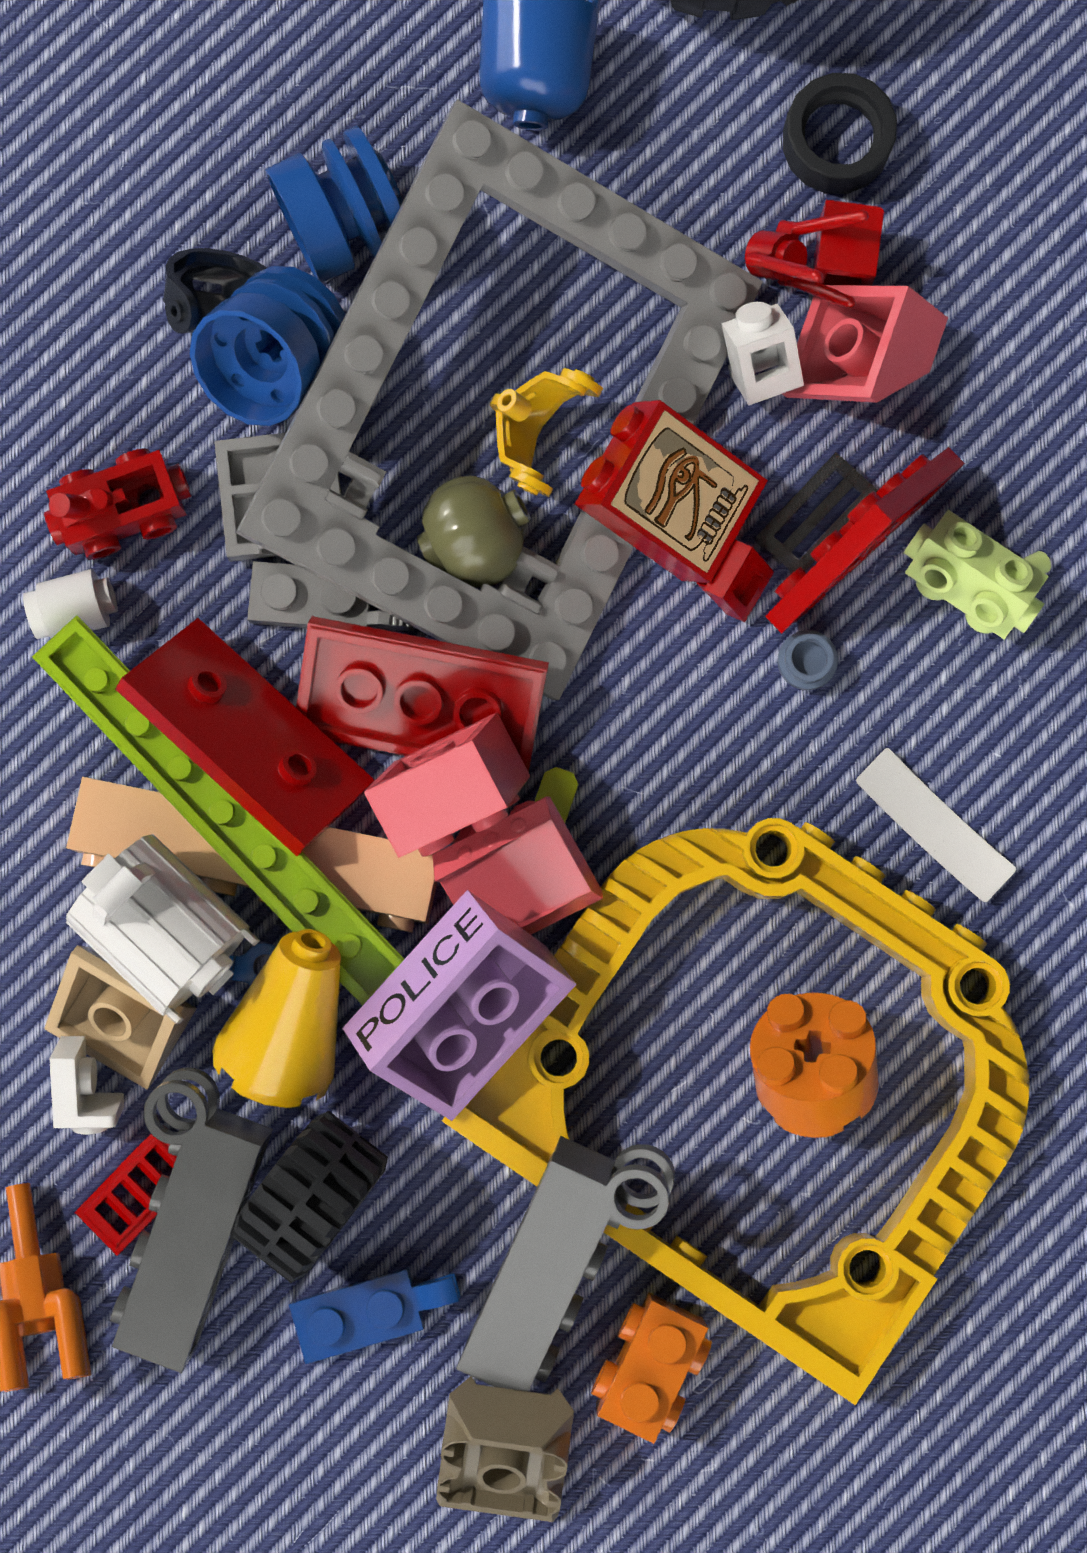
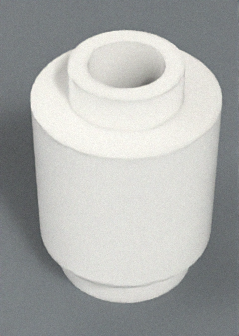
[23,569,118,639]

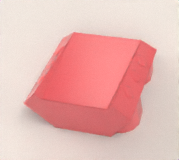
[432,796,603,935]

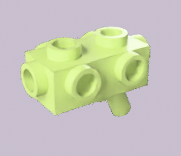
[904,510,1051,640]

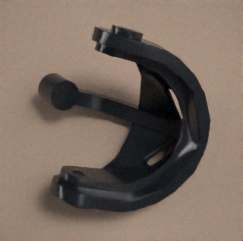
[163,248,267,336]

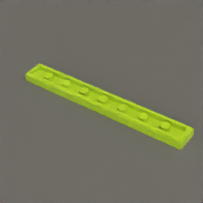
[32,615,404,1006]

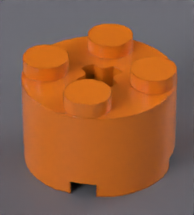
[750,993,879,1138]

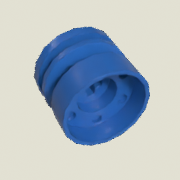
[265,125,403,284]
[189,266,346,426]

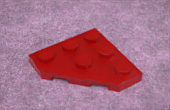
[765,447,965,634]

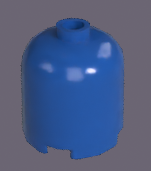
[479,0,600,130]

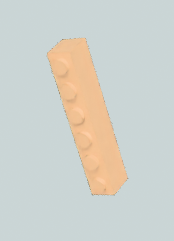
[66,777,440,933]

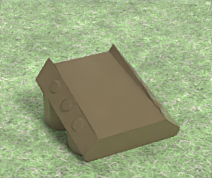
[436,1376,574,1522]

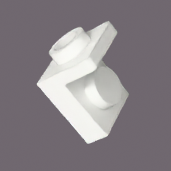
[50,1036,124,1135]

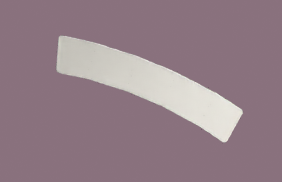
[856,748,1016,902]

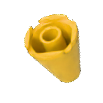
[212,929,341,1108]

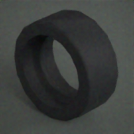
[783,73,897,194]

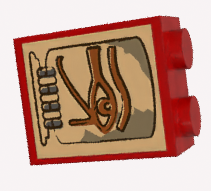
[574,400,768,583]

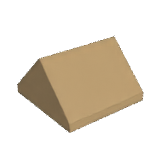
[44,945,197,1090]

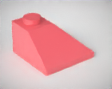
[782,285,948,403]

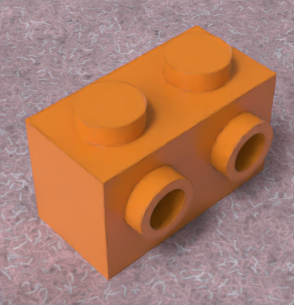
[591,1292,712,1444]

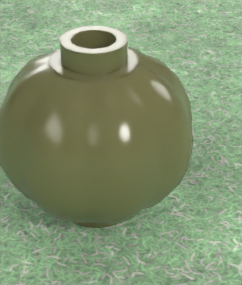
[417,476,531,588]

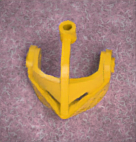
[490,368,603,497]

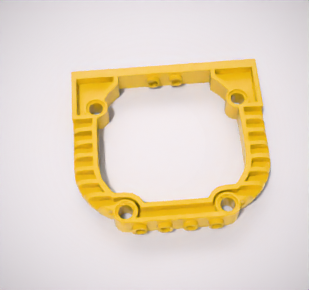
[442,818,1029,1405]

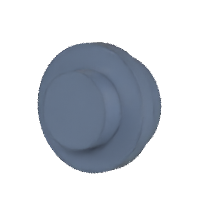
[777,630,838,690]

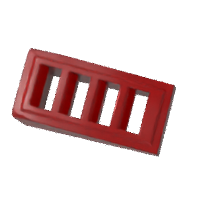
[75,1125,177,1256]

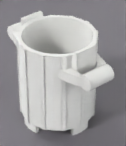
[66,834,259,1025]

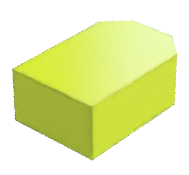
[535,767,578,823]

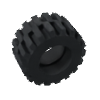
[232,1111,388,1283]

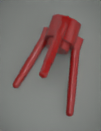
[745,210,869,308]

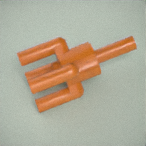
[0,1183,91,1392]

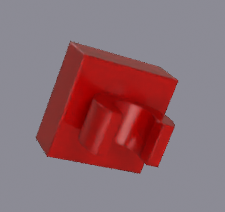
[696,540,774,622]

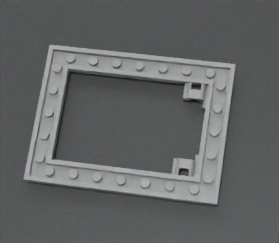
[236,99,763,700]

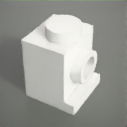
[722,302,804,405]

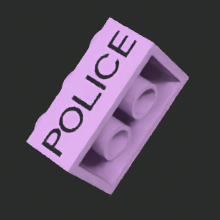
[342,890,577,1121]

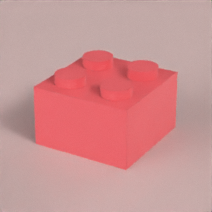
[364,712,530,858]

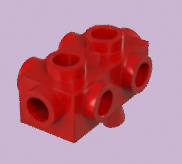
[44,448,192,560]

